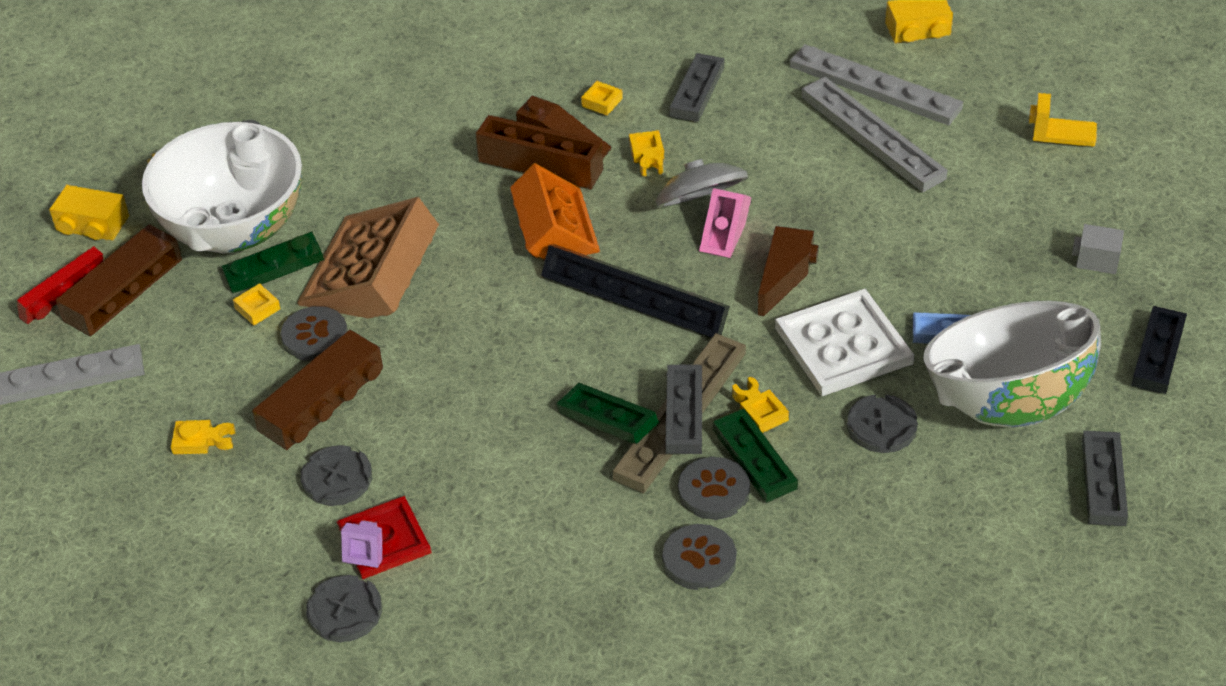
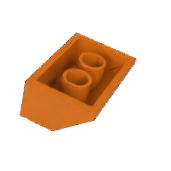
[510,163,600,259]

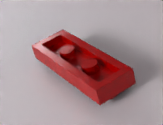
[17,246,103,324]

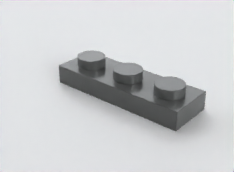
[670,53,725,122]
[666,365,702,454]
[1082,431,1128,526]

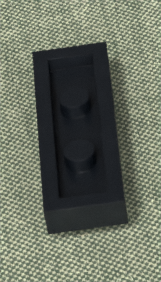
[1131,306,1187,394]

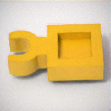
[629,130,664,177]
[732,376,789,433]
[171,420,236,454]

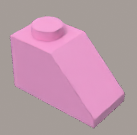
[699,188,751,258]

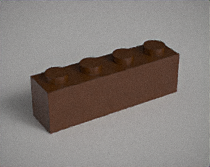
[476,115,604,189]
[56,224,182,337]
[252,329,383,451]

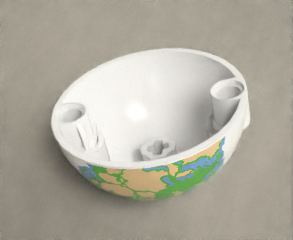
[142,122,302,254]
[924,301,1101,427]

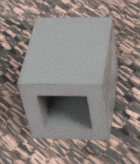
[1072,224,1124,274]

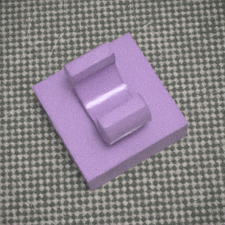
[341,521,382,568]

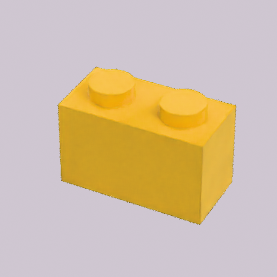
[885,0,953,43]
[49,185,129,241]

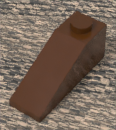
[516,95,612,158]
[758,226,819,316]

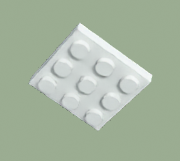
[775,289,914,396]

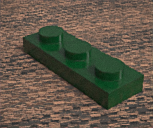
[222,231,325,293]
[556,382,659,445]
[713,409,798,503]

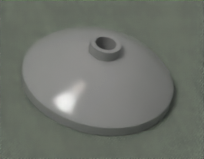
[655,159,749,208]

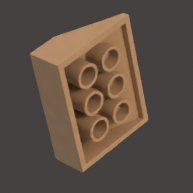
[297,197,439,319]

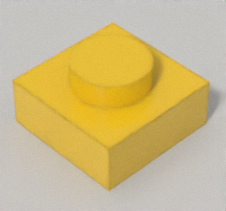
[581,81,623,116]
[233,283,280,326]

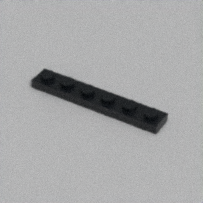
[541,244,730,337]

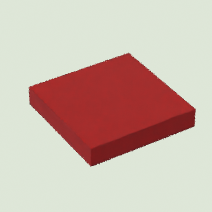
[337,496,432,580]

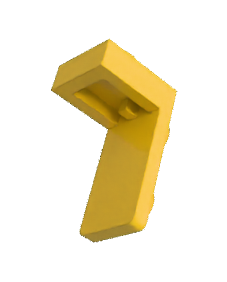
[1028,93,1097,147]

